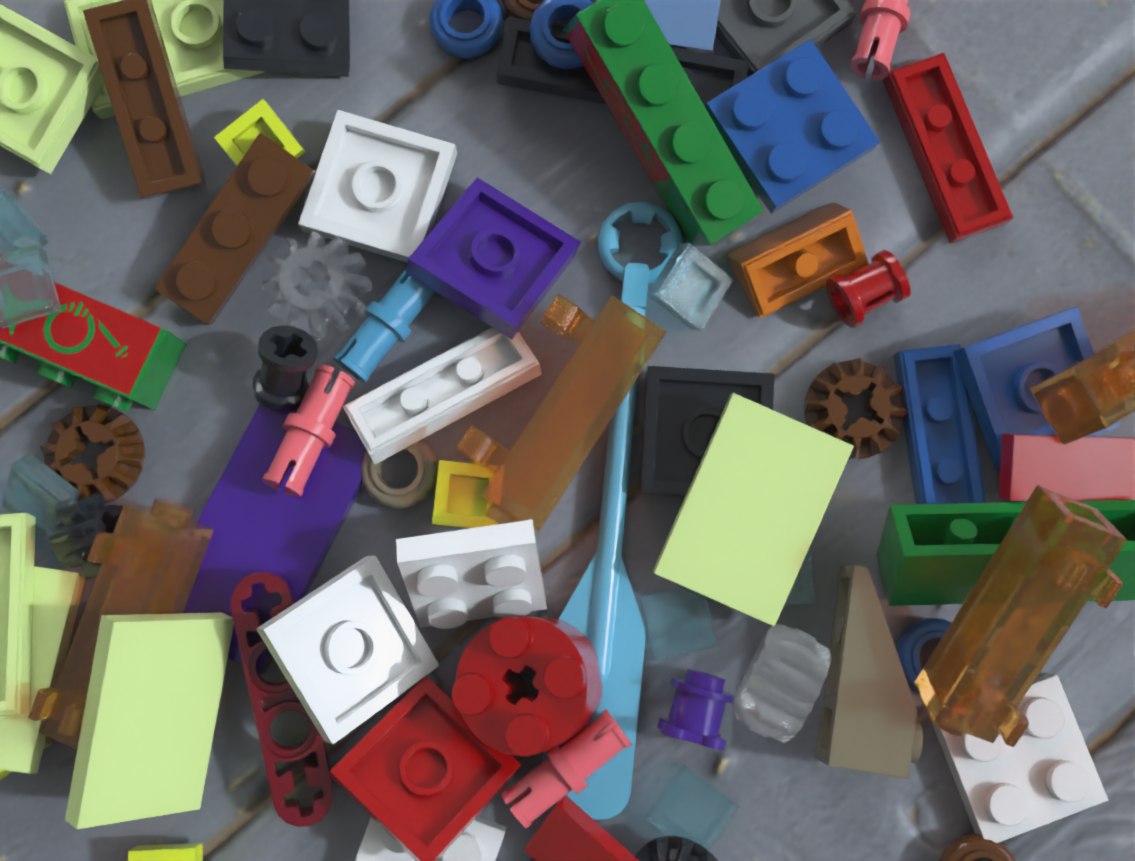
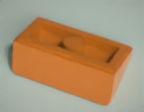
[727,203,869,318]

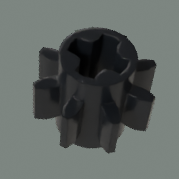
[49,493,136,579]

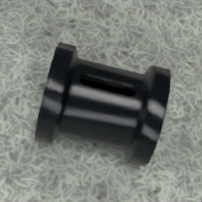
[252,325,318,411]

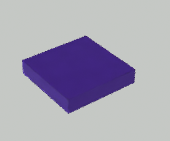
[406,177,580,339]

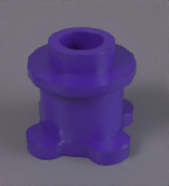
[657,669,735,750]

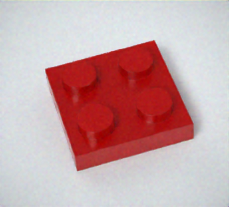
[330,676,521,861]

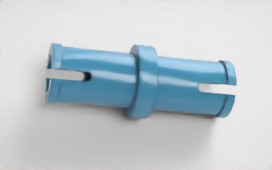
[333,265,436,383]

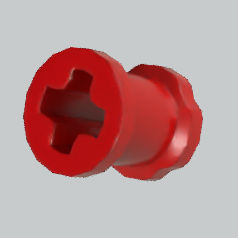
[825,249,911,328]

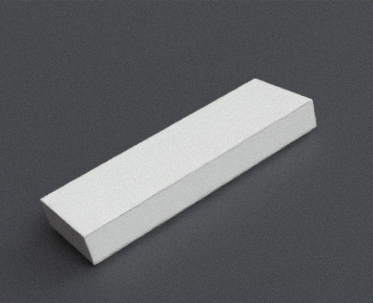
[342,327,542,464]

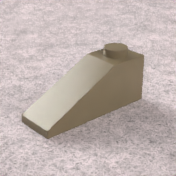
[815,565,923,779]

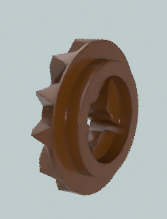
[804,358,908,459]
[39,404,145,504]

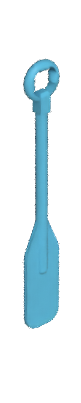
[542,201,683,820]

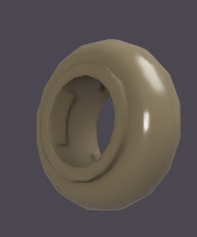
[361,439,438,509]

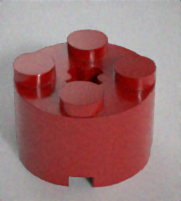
[452,616,602,757]

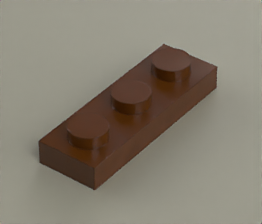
[83,0,206,199]
[154,132,316,325]

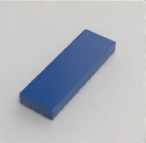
[893,344,986,504]

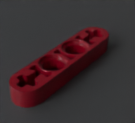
[231,570,333,827]

